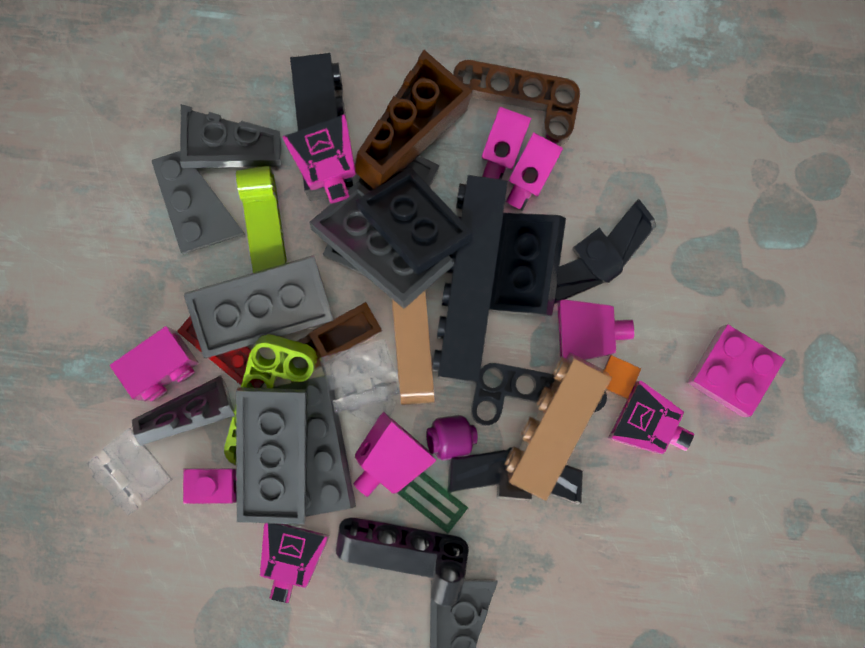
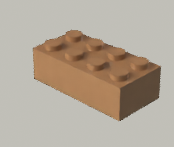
[505,352,612,501]

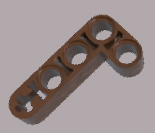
[453,60,580,146]

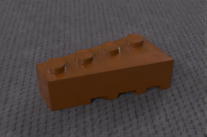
[355,50,473,189]

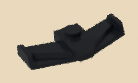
[554,199,656,304]
[447,447,583,505]

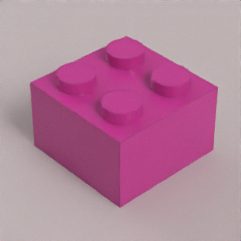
[687,324,785,417]
[109,326,199,402]

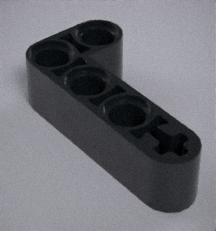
[471,363,607,426]
[336,517,469,606]

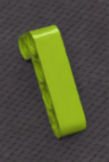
[236,166,287,273]
[224,334,317,465]

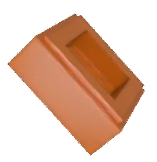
[604,355,641,399]

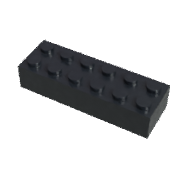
[432,175,508,385]

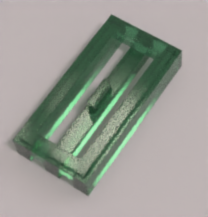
[397,472,468,534]

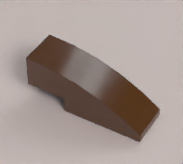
[290,302,382,383]

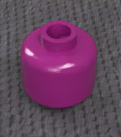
[426,415,478,461]

